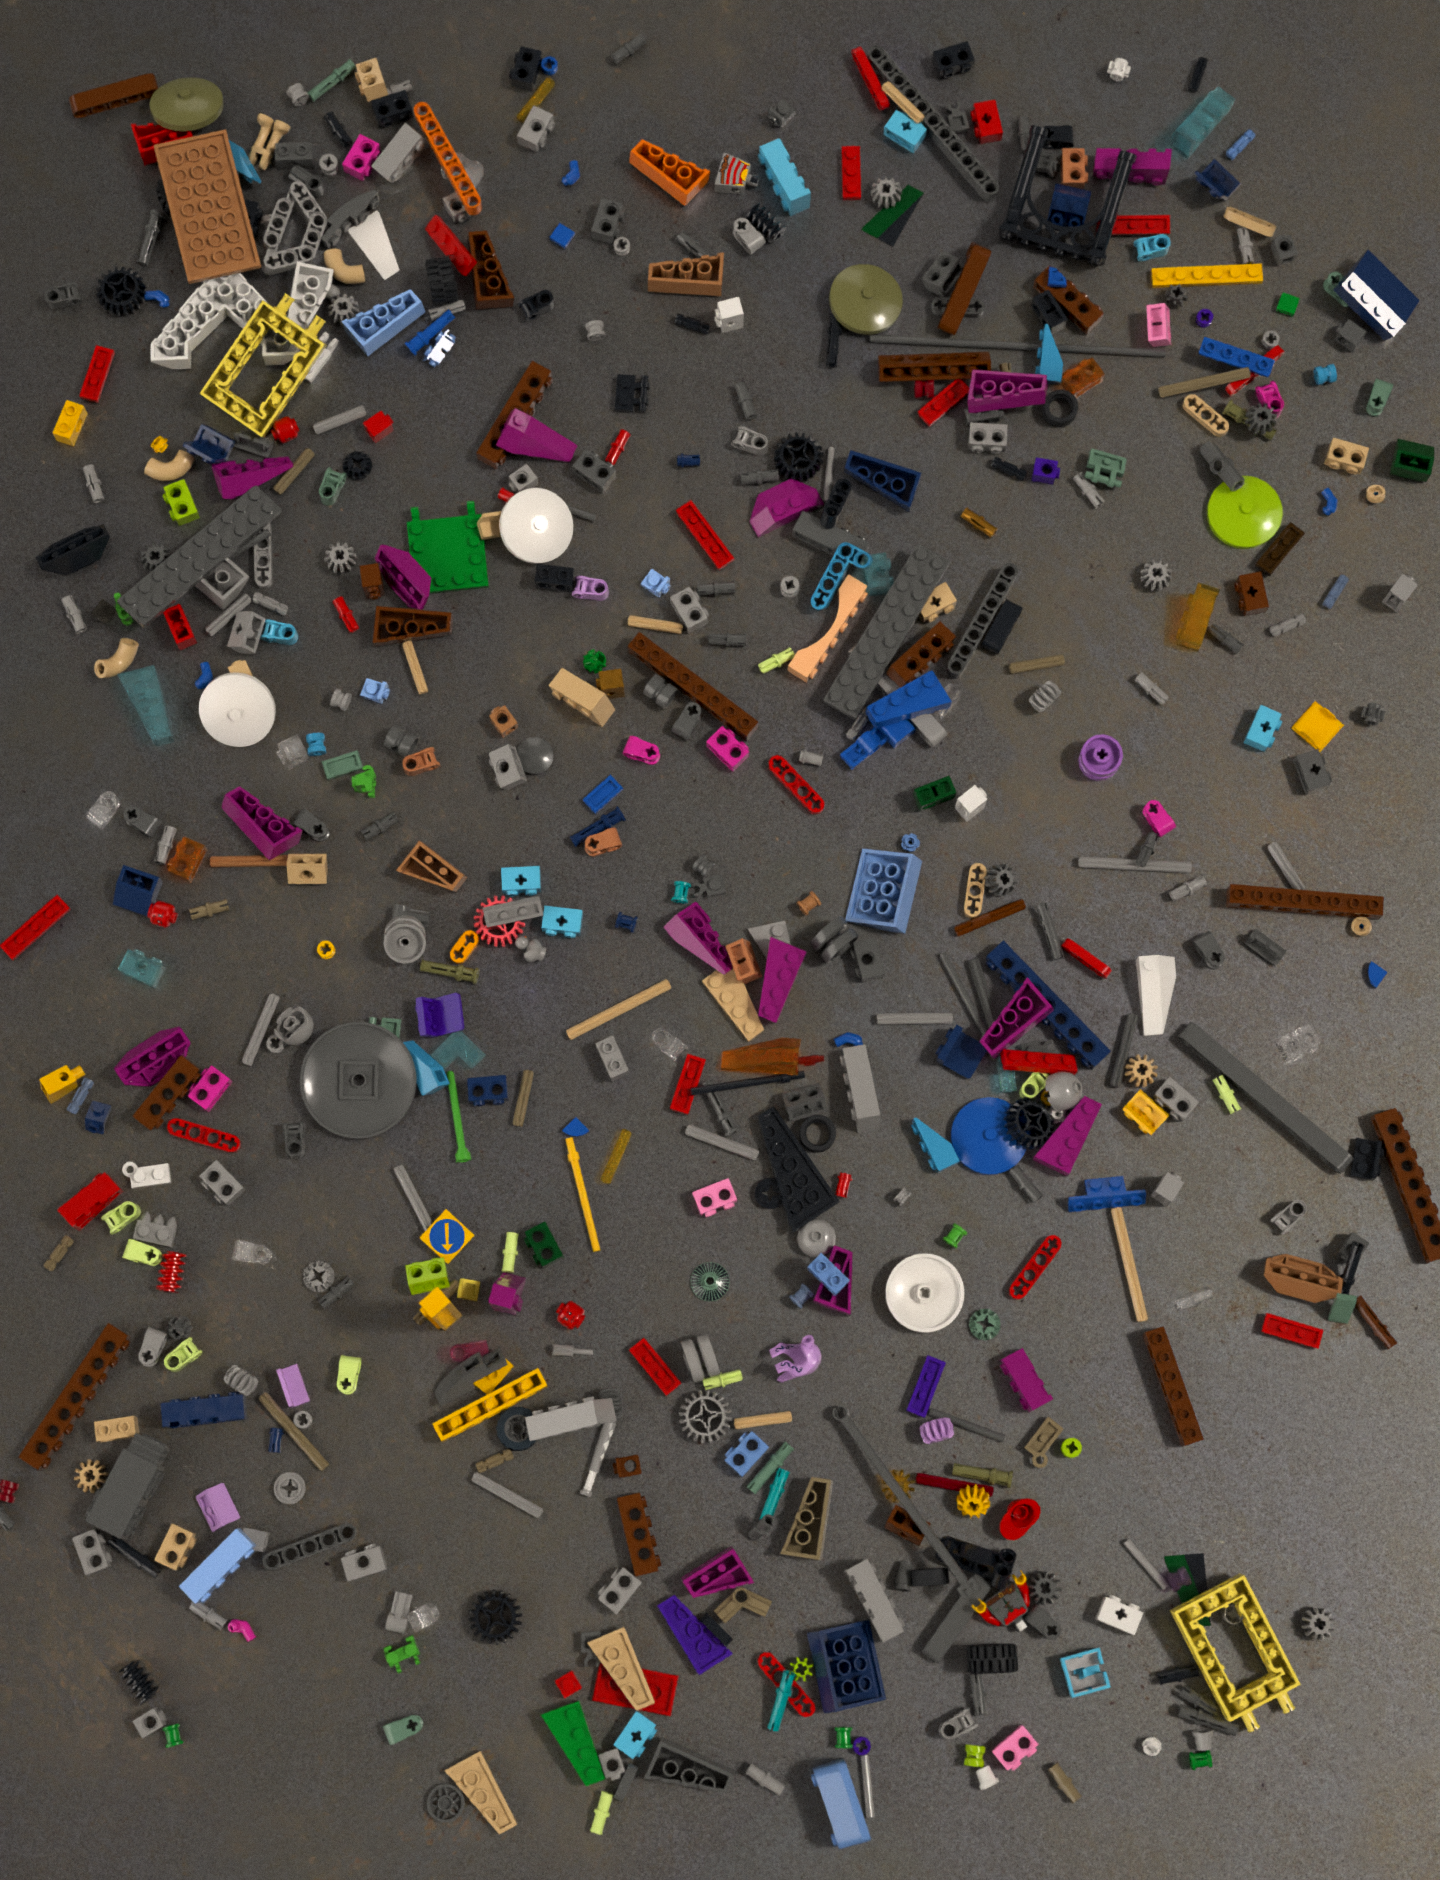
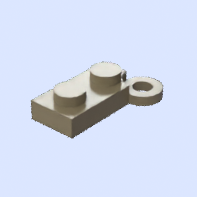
[1024,1417,1064,1468]

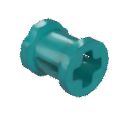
[671,881,691,904]

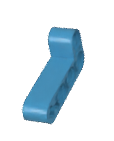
[811,542,873,610]

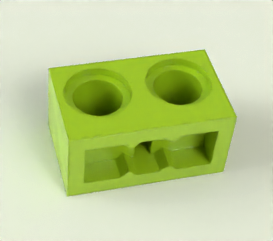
[162,479,200,526]
[405,1257,450,1295]

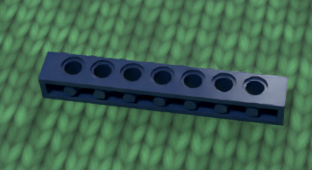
[985,940,1111,1070]

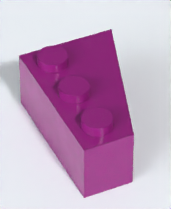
[813,1245,853,1316]

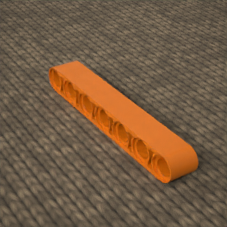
[414,102,482,215]

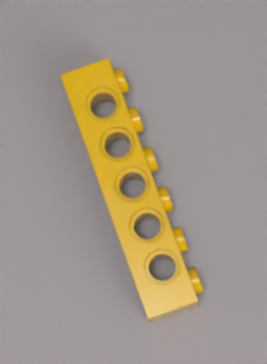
[433,1368,548,1442]

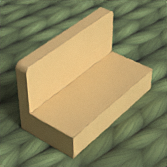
[477,511,502,540]

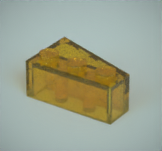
[1175,583,1220,652]

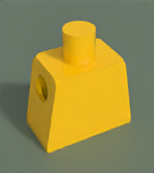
[39,1065,85,1104]

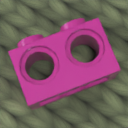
[342,134,382,181]
[706,726,749,772]
[188,1065,232,1112]

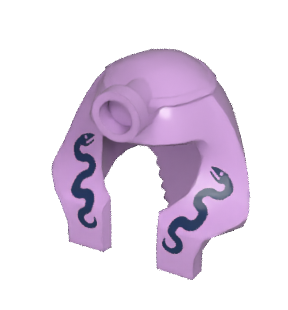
[769,1335,821,1383]

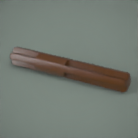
[954,899,1026,936]

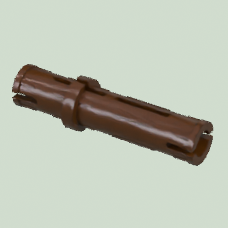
[1355,1295,1398,1350]

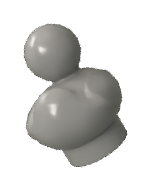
[515,936,546,962]

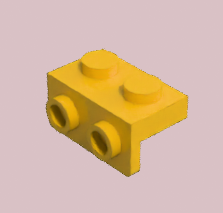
[1122,1089,1169,1135]

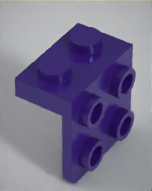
[415,993,464,1038]

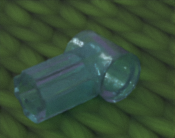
[996,1055,1017,1093]

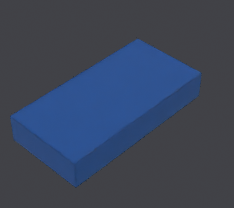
[582,775,623,815]

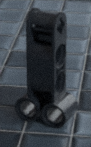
[935,1536,1017,1590]

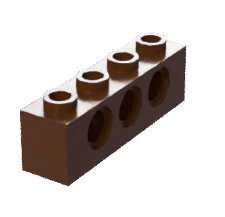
[1033,265,1104,335]
[886,621,956,688]
[132,1055,201,1131]
[617,1492,662,1577]

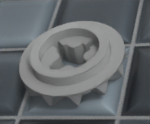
[303,1261,334,1292]
[274,1472,306,1504]

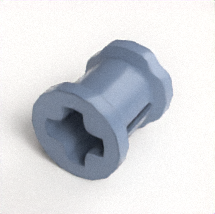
[789,1283,815,1309]

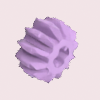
[920,1418,954,1444]

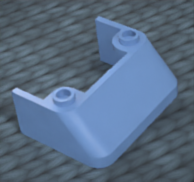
[811,1758,871,1849]

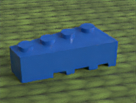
[866,670,952,729]

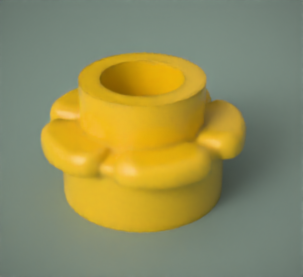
[151,436,168,453]

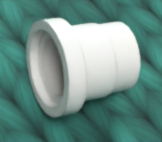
[976,1766,999,1790]

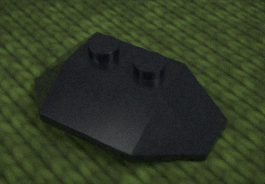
[36,524,110,576]

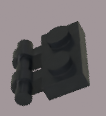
[615,374,650,413]

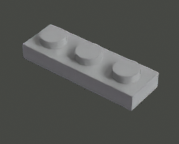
[483,896,544,927]

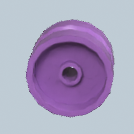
[1078,734,1123,781]

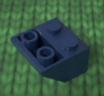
[1047,184,1091,233]
[113,865,163,917]

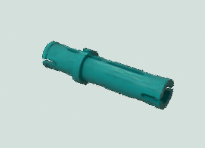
[759,1467,790,1519]
[767,1670,796,1732]

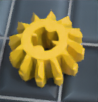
[956,1484,990,1519]

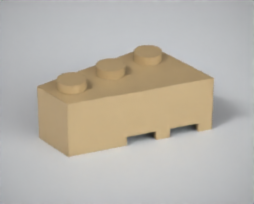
[549,668,615,727]

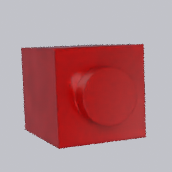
[363,411,394,443]
[555,1670,583,1698]

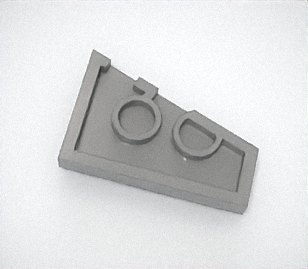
[748,921,798,977]

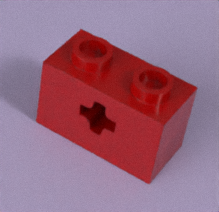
[970,99,1003,145]
[163,604,197,650]

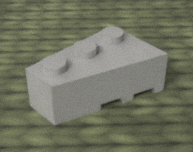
[372,123,430,183]

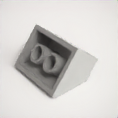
[195,558,250,610]

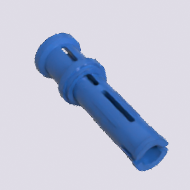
[405,309,456,356]

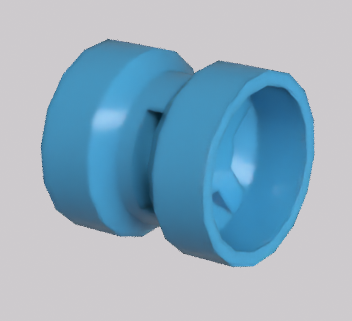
[1314,364,1337,385]
[306,733,327,756]

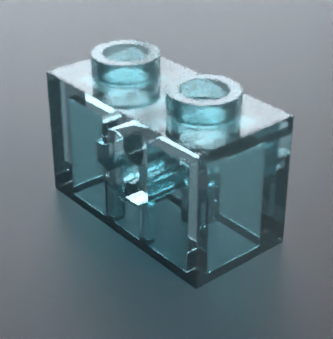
[863,552,894,597]
[118,949,165,989]

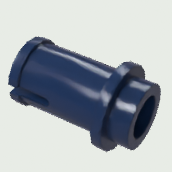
[677,453,700,468]
[268,1428,284,1453]

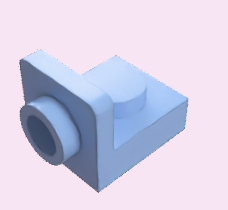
[641,569,671,598]
[360,678,390,704]

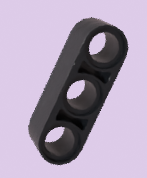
[820,479,852,529]
[981,599,1023,654]

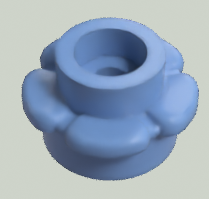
[901,833,920,852]

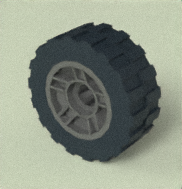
[496,1407,537,1451]

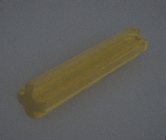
[517,77,555,123]
[601,1129,632,1184]

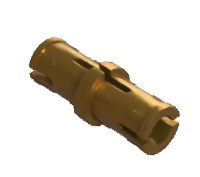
[960,507,998,538]

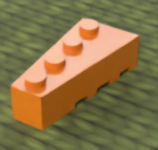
[629,139,710,206]

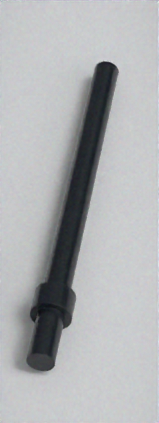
[690,1070,805,1095]

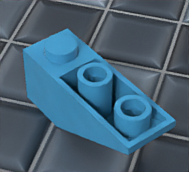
[229,140,261,183]
[1035,324,1063,385]
[403,1040,450,1096]
[911,1117,960,1173]

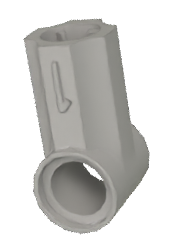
[385,1591,413,1634]

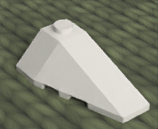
[287,262,334,329]

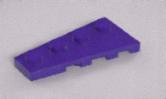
[657,1595,733,1676]

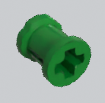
[162,1723,184,1748]
[835,1727,853,1748]
[1189,1750,1213,1771]

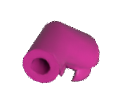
[228,1619,256,1642]

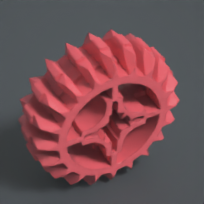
[474,896,525,947]

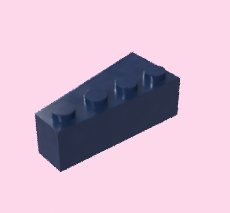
[844,450,922,512]
[160,1392,247,1429]

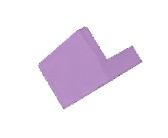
[276,1364,310,1408]
[195,1483,240,1532]

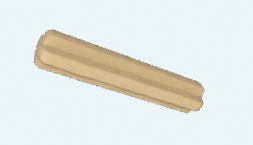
[881,81,925,124]
[628,615,683,634]
[402,641,428,694]
[734,1411,792,1429]

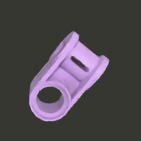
[572,576,609,601]

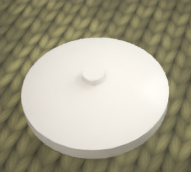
[499,488,573,564]
[199,672,276,747]
[885,1253,964,1333]

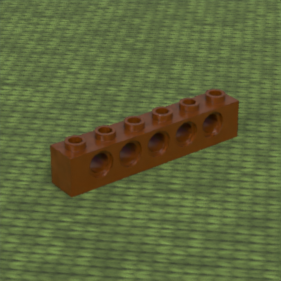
[878,352,991,382]
[476,361,553,469]
[1142,1326,1204,1447]

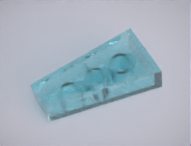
[1171,86,1235,159]
[117,665,175,746]

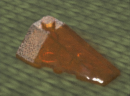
[721,1038,802,1075]

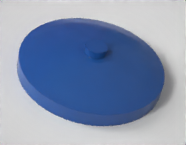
[951,1097,1029,1175]

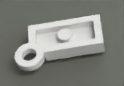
[122,1162,171,1189]

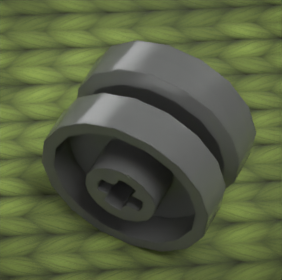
[810,916,859,964]

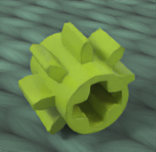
[789,1657,813,1682]

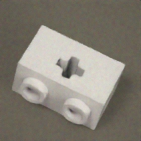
[715,297,744,333]
[955,785,987,822]
[1095,1595,1143,1635]

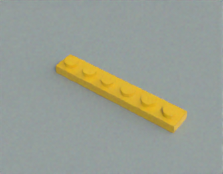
[1151,264,1263,288]

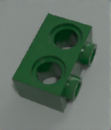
[913,776,957,812]
[523,1221,564,1269]

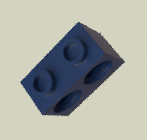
[467,1075,509,1107]

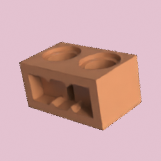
[1060,148,1088,189]
[726,938,763,984]

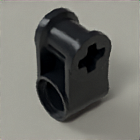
[1043,125,1074,149]
[518,290,555,322]

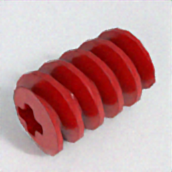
[156,1251,187,1293]

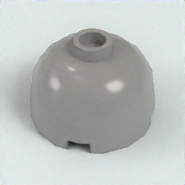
[274,1006,314,1045]
[1045,1071,1082,1111]
[797,1219,836,1258]

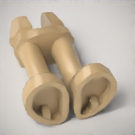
[248,113,290,171]

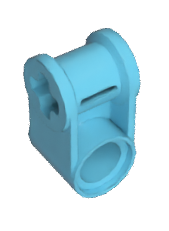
[1133,234,1170,261]
[260,619,298,645]

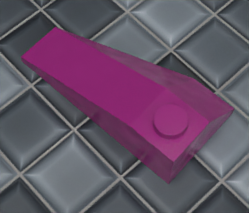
[495,408,578,462]
[211,457,293,499]
[664,902,733,975]

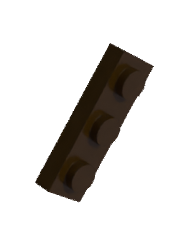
[1255,522,1305,577]

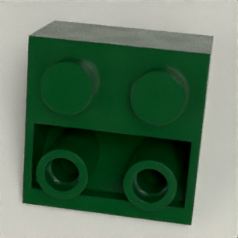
[1390,439,1435,482]

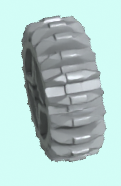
[679,1390,732,1444]

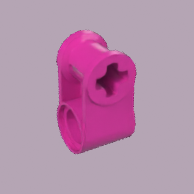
[1255,381,1284,419]
[622,736,660,765]
[1143,800,1176,838]

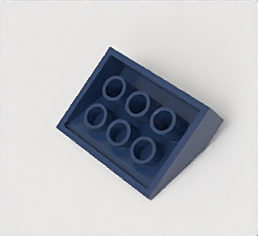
[1333,249,1420,341]
[807,1620,886,1714]

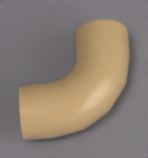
[323,249,366,284]
[144,450,195,481]
[94,638,139,678]

